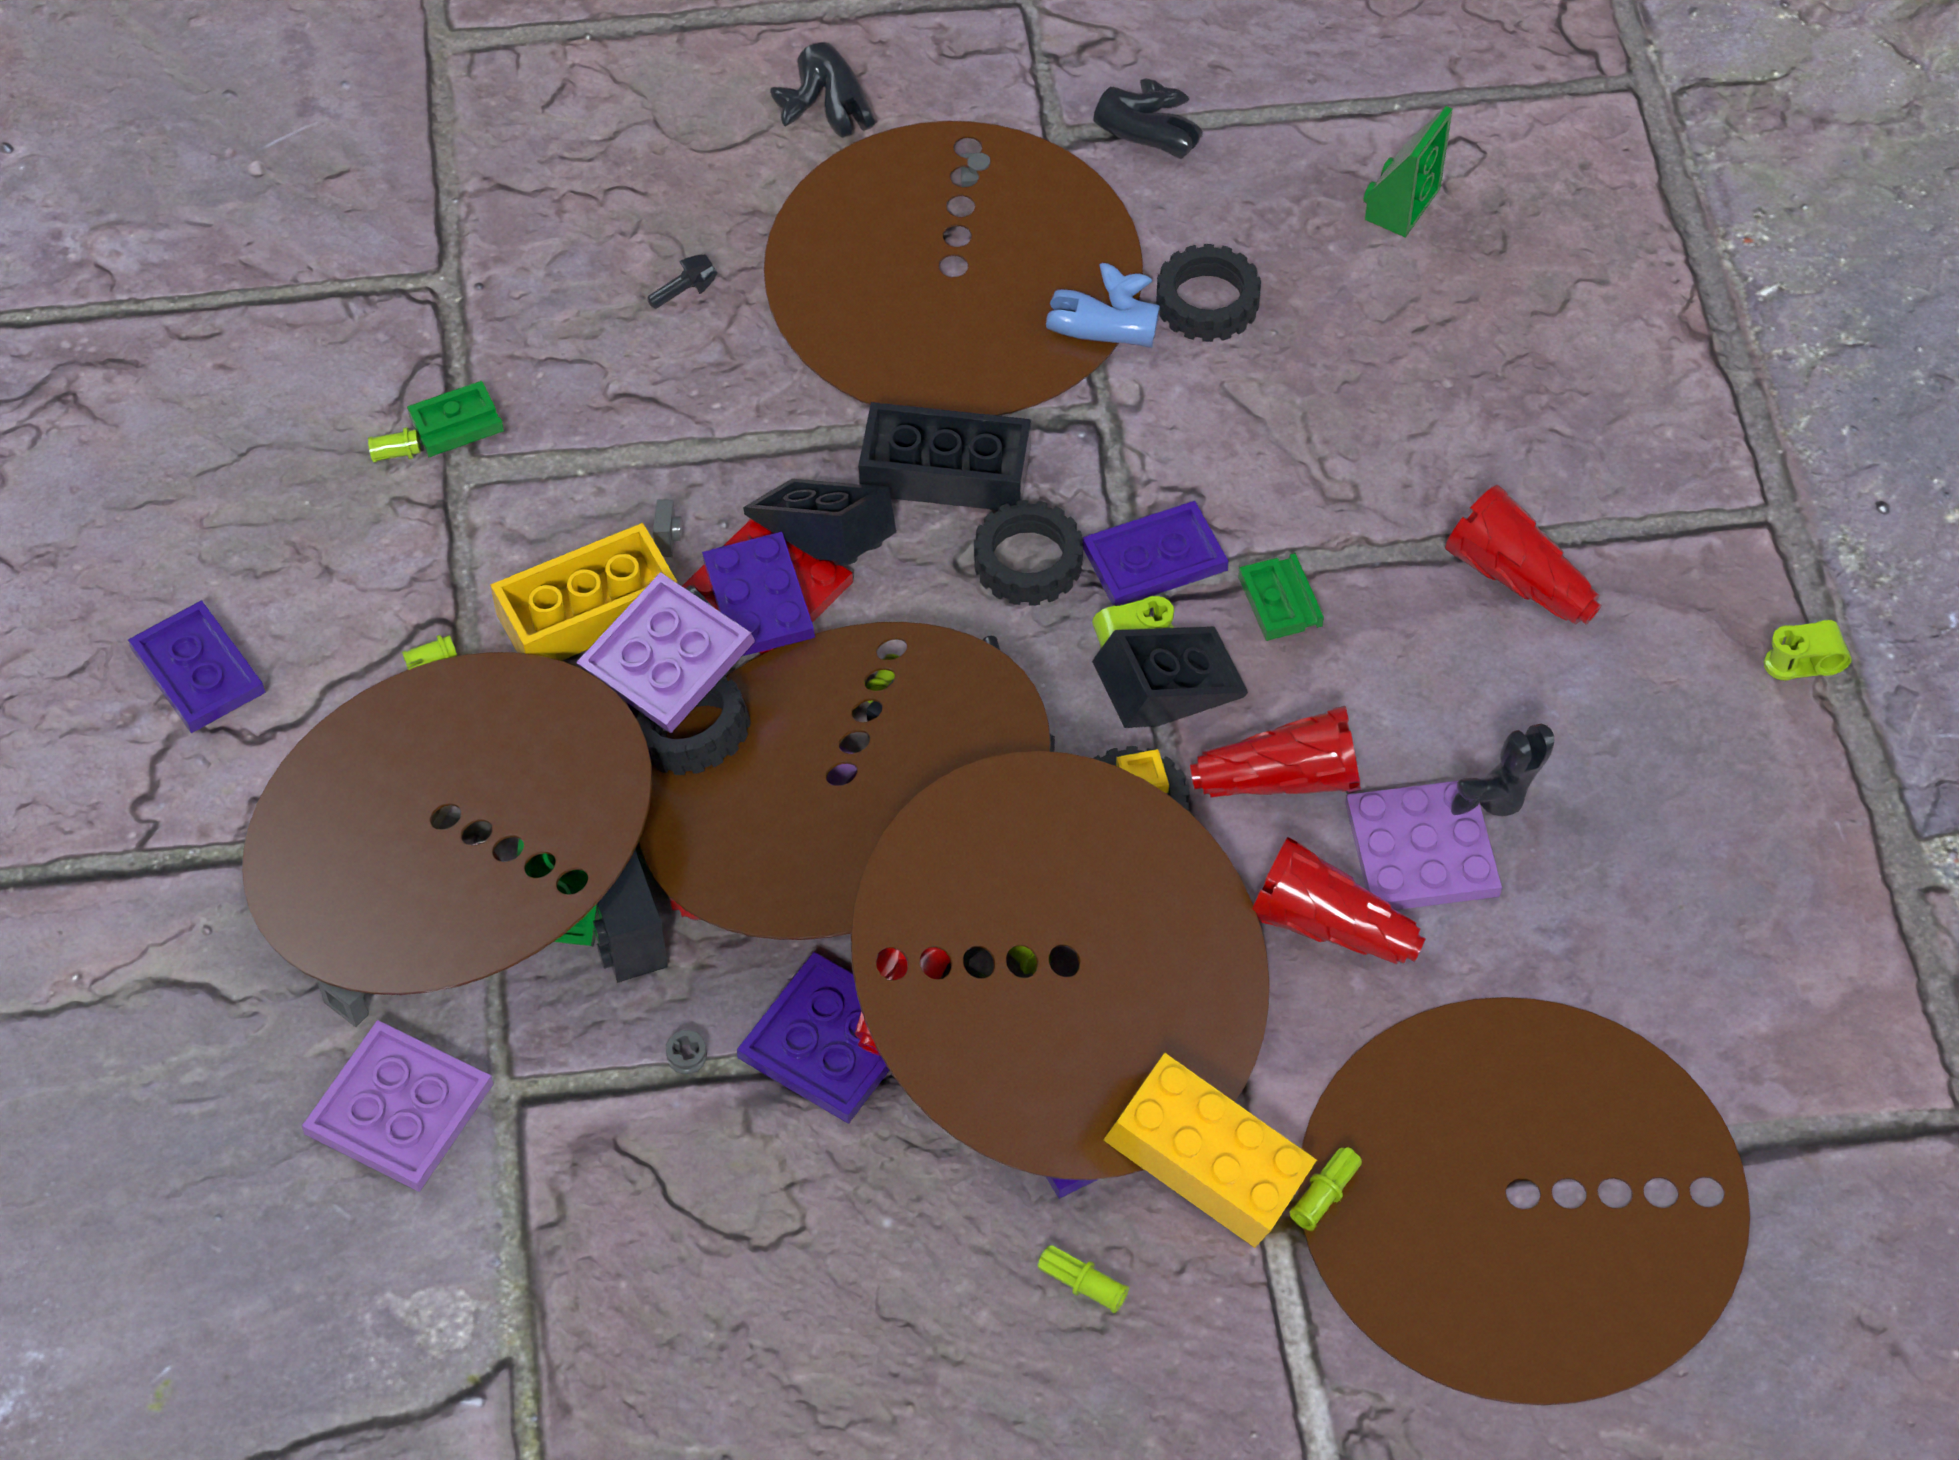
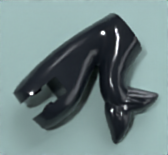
[770,42,875,138]
[1093,79,1203,159]
[1451,723,1554,816]

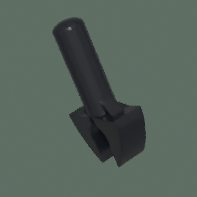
[647,254,718,309]

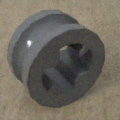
[666,1030,707,1074]

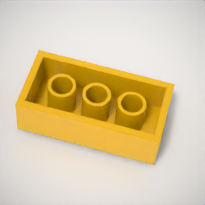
[490,523,678,661]
[1103,1053,1317,1248]

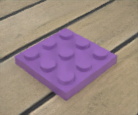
[576,572,755,733]
[1345,781,1502,910]
[302,1020,493,1192]

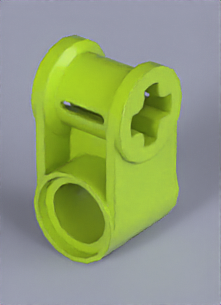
[1092,596,1174,648]
[1764,620,1852,680]

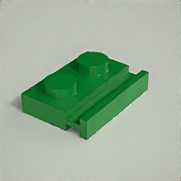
[407,381,504,458]
[1238,553,1324,641]

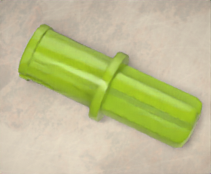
[1289,1147,1362,1231]
[1037,1245,1130,1313]

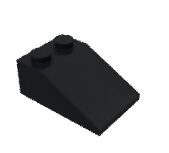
[743,479,897,566]
[1092,626,1248,728]
[592,850,668,983]

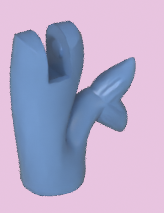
[1046,263,1160,348]

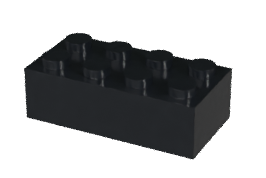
[858,402,1031,510]

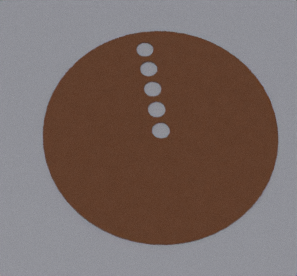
[764,121,1143,416]
[639,622,1051,940]
[242,652,652,995]
[851,751,1269,1180]
[1298,997,1750,1405]

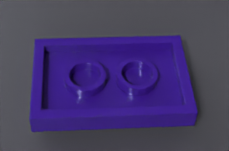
[1083,501,1228,606]
[702,532,815,657]
[128,600,266,733]

